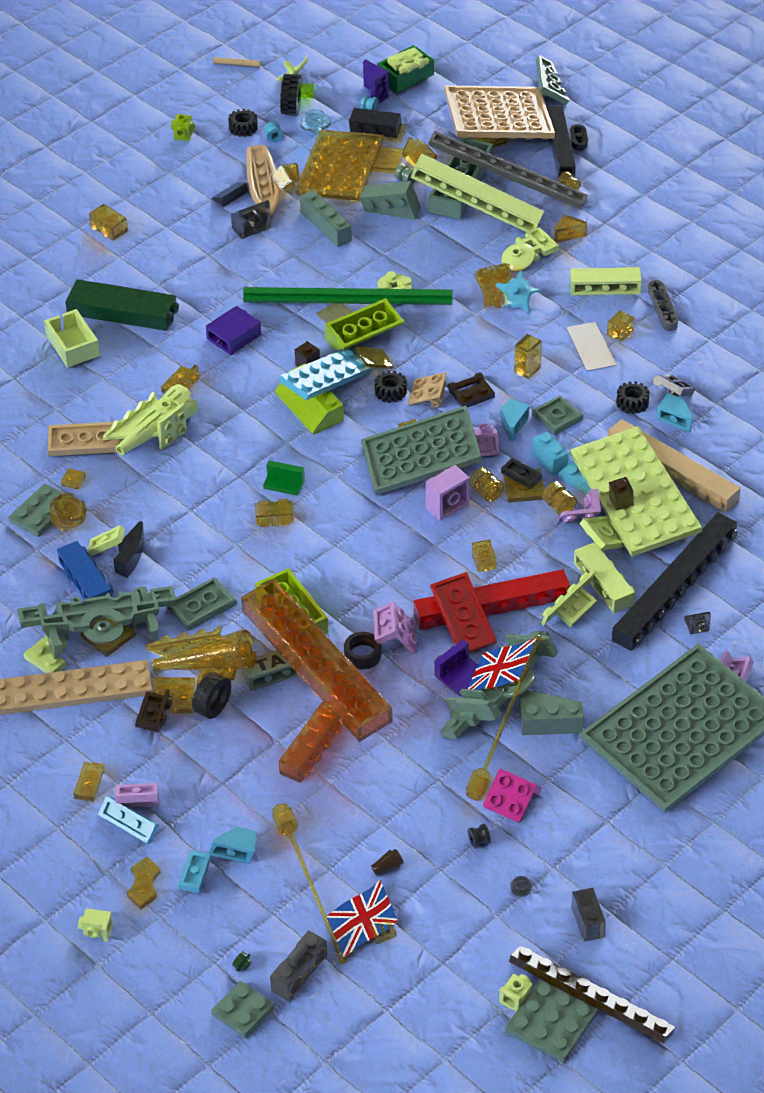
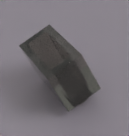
[571,887,606,942]

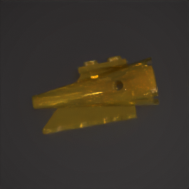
[145,626,256,685]

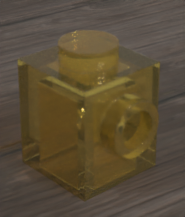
[607,310,634,342]

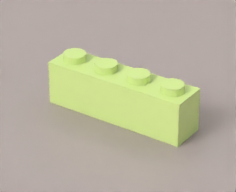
[570,267,641,295]
[574,542,636,614]

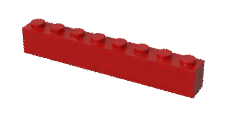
[413,569,571,630]

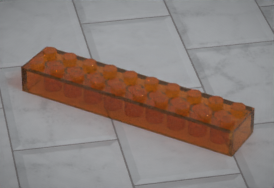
[241,578,393,742]

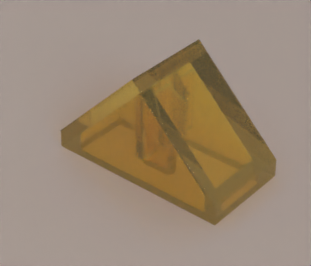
[554,214,587,243]

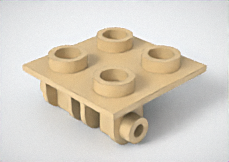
[408,372,447,407]

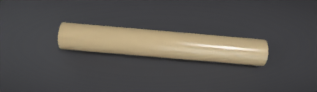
[213,57,261,67]

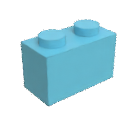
[532,431,569,476]

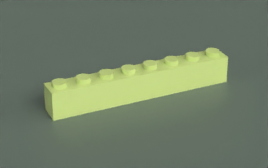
[410,154,544,232]

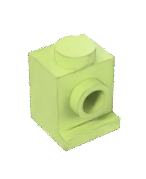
[78,908,113,942]
[499,974,532,1012]

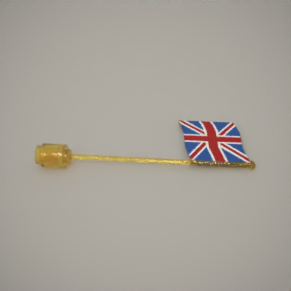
[465,635,542,801]
[272,803,398,964]

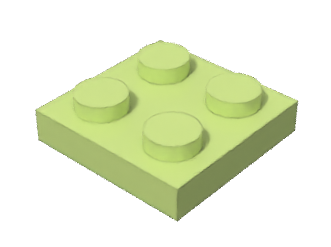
[580,516,625,550]

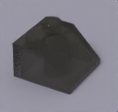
[231,200,271,239]

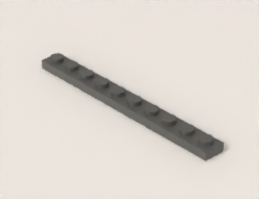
[428,131,588,209]

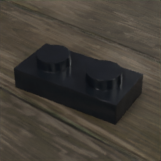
[501,458,542,489]

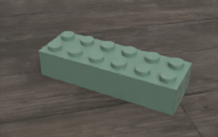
[429,138,493,219]

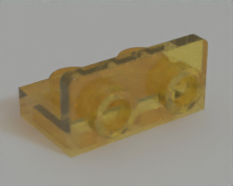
[161,365,200,393]

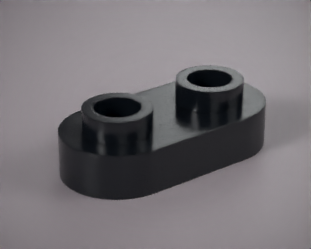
[570,125,588,151]

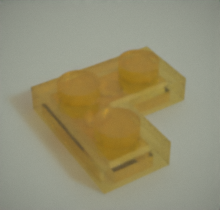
[153,677,195,714]

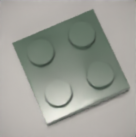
[211,981,275,1039]

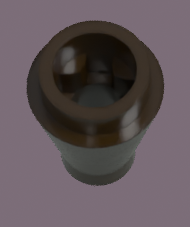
[371,849,404,876]

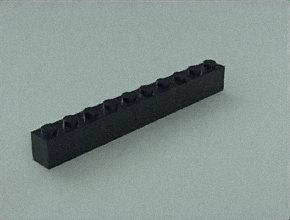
[612,512,738,651]

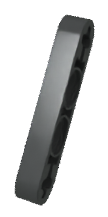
[648,280,678,331]

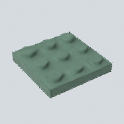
[505,979,598,1063]

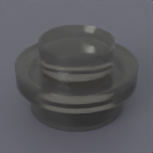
[510,876,532,897]

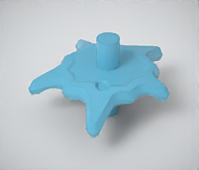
[496,271,541,314]

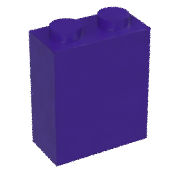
[206,305,261,355]

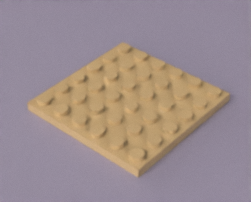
[444,85,555,140]

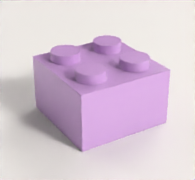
[426,465,469,521]

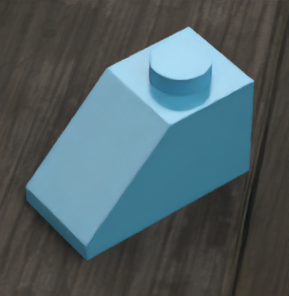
[657,393,692,432]
[500,398,529,441]
[208,827,257,864]

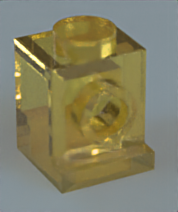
[472,539,496,572]

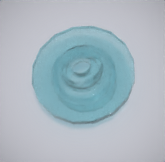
[299,109,331,133]

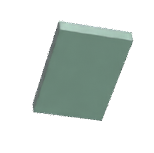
[167,577,237,631]

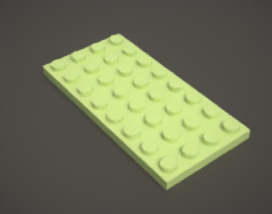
[570,426,702,557]

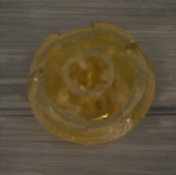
[50,493,87,531]

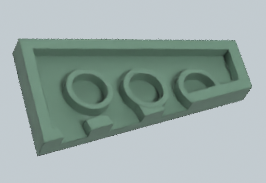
[536,55,570,105]

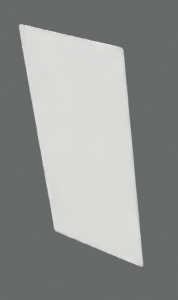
[567,322,616,371]

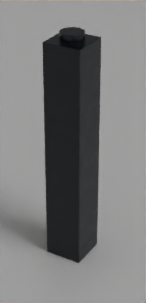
[546,105,576,180]

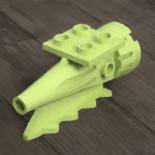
[103,384,198,455]

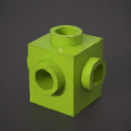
[171,114,195,141]

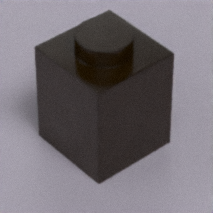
[294,341,320,367]
[608,477,634,510]

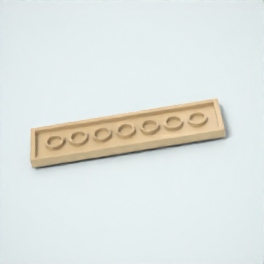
[0,660,152,715]

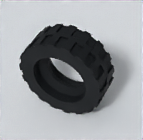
[192,672,232,719]

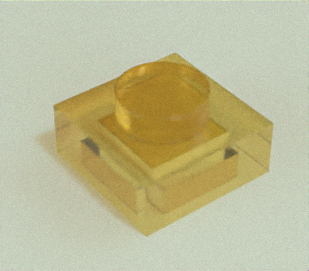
[61,468,86,490]

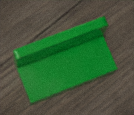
[263,460,305,496]

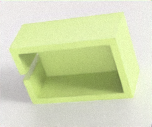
[44,309,100,368]

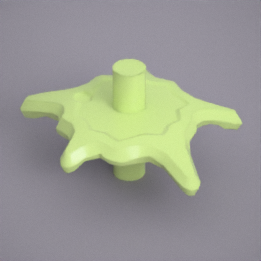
[276,57,308,81]

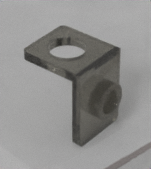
[684,612,711,634]

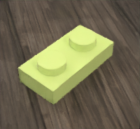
[87,525,125,556]

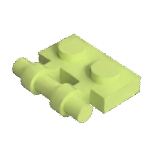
[387,47,429,74]
[515,227,559,261]

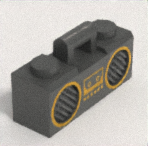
[270,930,327,1001]

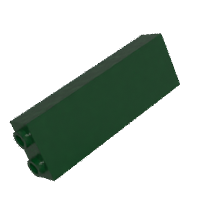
[65,279,179,331]

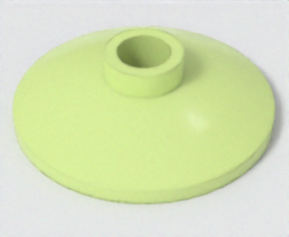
[501,243,535,271]

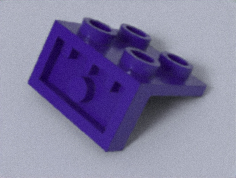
[363,59,389,104]

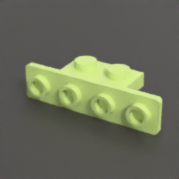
[541,569,597,627]

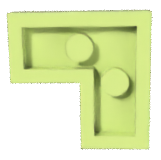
[24,635,67,673]

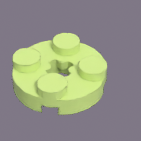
[377,271,412,289]

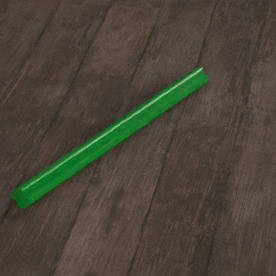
[243,287,453,305]

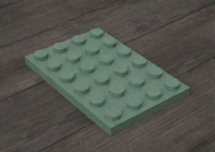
[361,406,483,495]

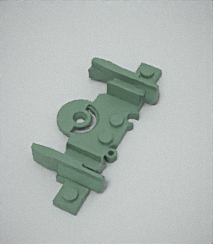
[17,586,177,659]
[440,631,559,739]

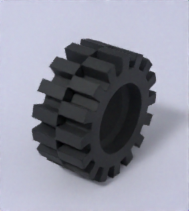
[228,109,258,137]
[374,370,407,403]
[616,381,650,414]

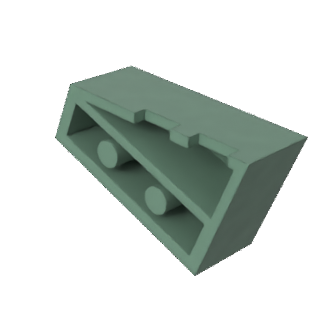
[360,181,421,220]
[519,690,584,735]

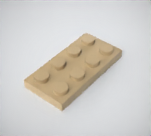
[48,422,122,456]

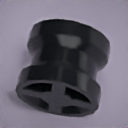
[468,824,491,849]

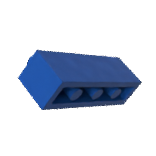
[57,540,114,599]

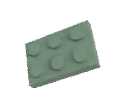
[8,483,74,537]

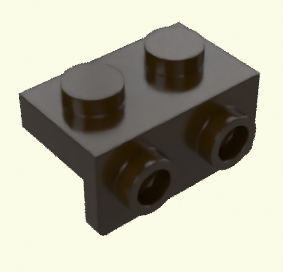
[135,689,173,732]

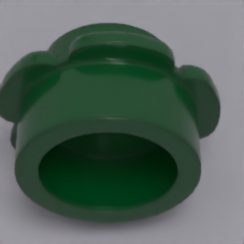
[232,951,252,972]

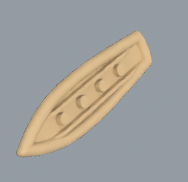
[246,145,280,217]

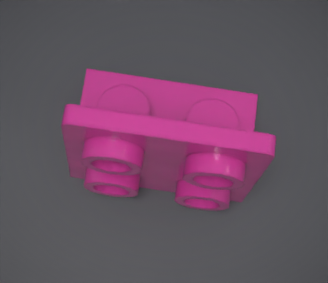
[483,768,542,823]

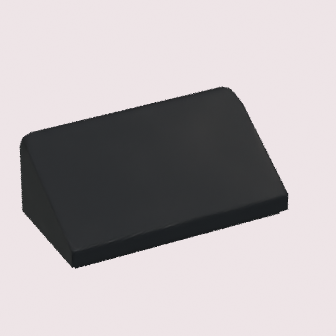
[212,182,248,207]

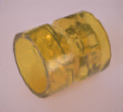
[469,467,504,502]
[542,481,577,515]

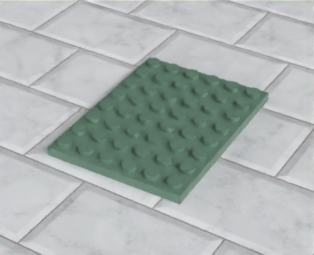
[580,643,764,813]

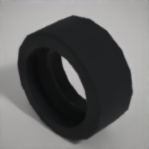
[344,631,382,670]

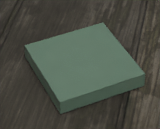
[532,395,583,435]

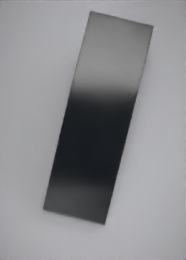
[113,521,144,578]

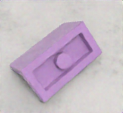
[115,783,159,808]

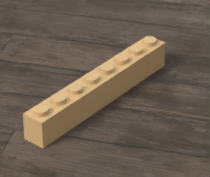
[607,419,741,513]

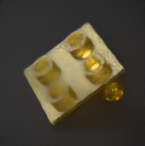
[474,263,512,297]
[254,499,294,527]

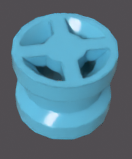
[360,95,379,110]
[264,121,283,142]

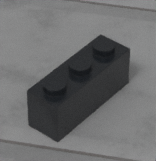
[349,108,402,139]

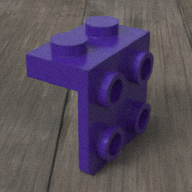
[434,640,478,697]

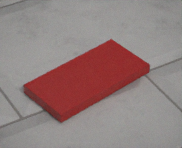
[430,572,497,654]

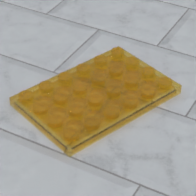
[296,129,384,201]

